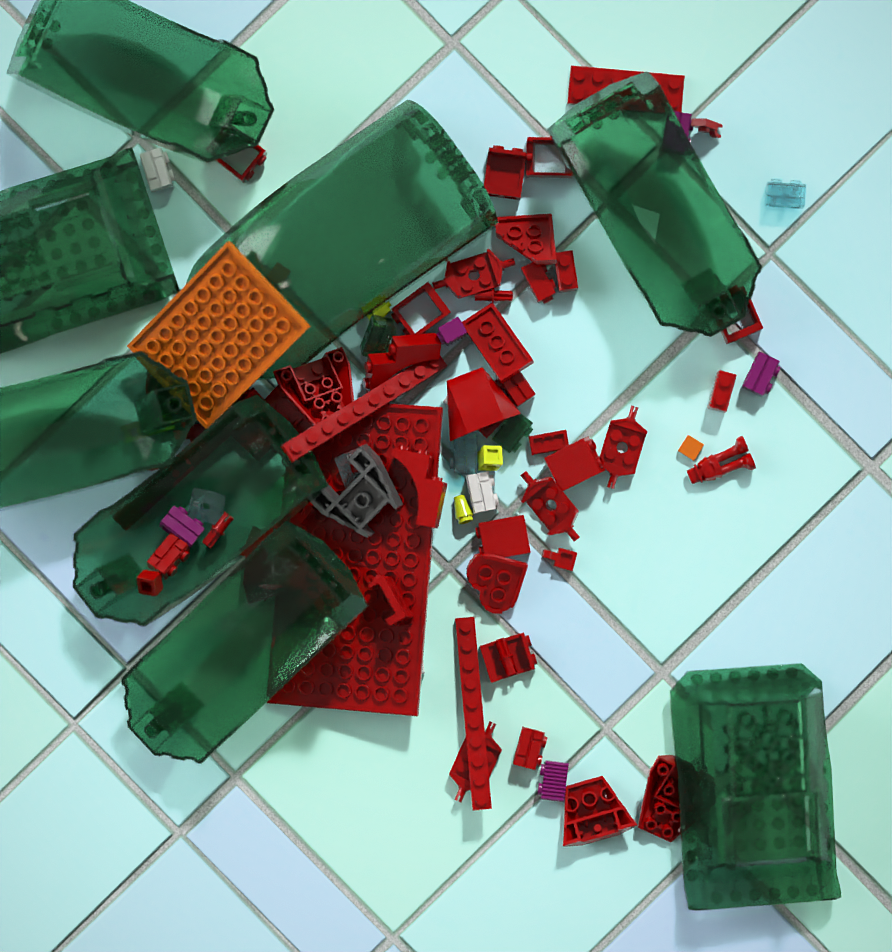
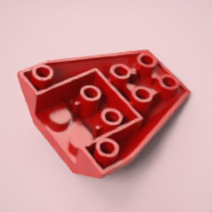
[273,347,354,426]
[637,755,726,843]

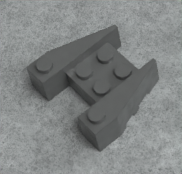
[309,444,403,538]

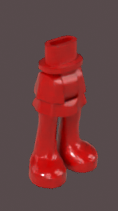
[686,435,756,484]

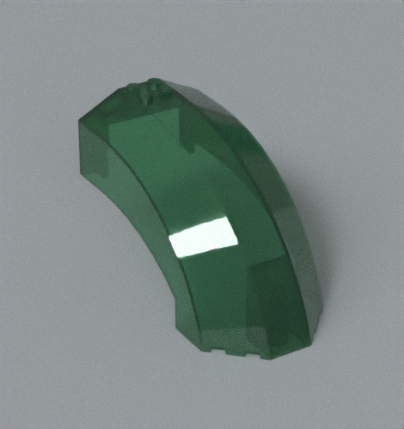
[6,0,274,163]
[546,71,762,337]
[0,351,197,511]
[72,395,328,627]
[121,520,368,764]

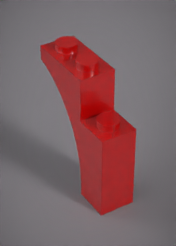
[362,333,441,392]
[391,445,448,529]

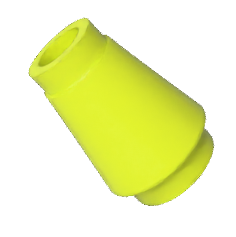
[453,495,474,525]

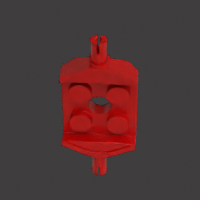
[432,249,516,299]
[600,405,648,489]
[520,471,580,542]
[449,721,502,803]

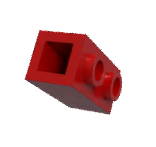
[520,262,557,304]

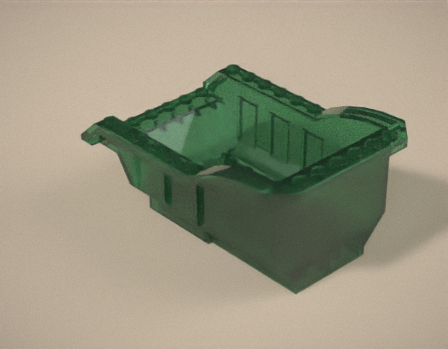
[0,147,179,354]
[669,662,841,911]

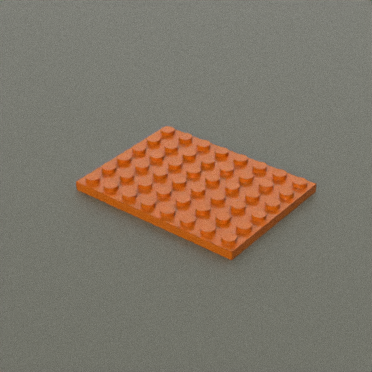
[127,241,311,430]

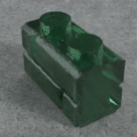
[360,314,397,357]
[491,414,533,454]

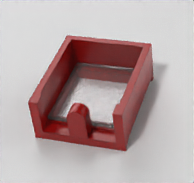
[526,137,577,179]

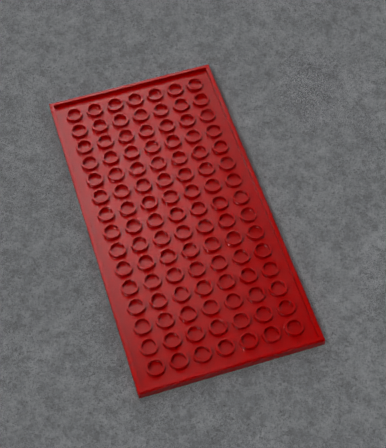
[267,404,443,716]

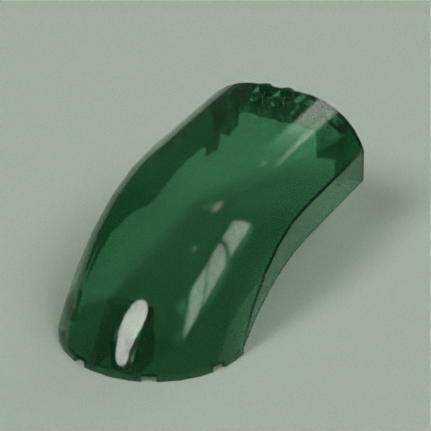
[186,99,498,380]

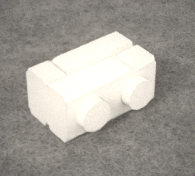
[139,148,175,193]
[466,471,499,514]

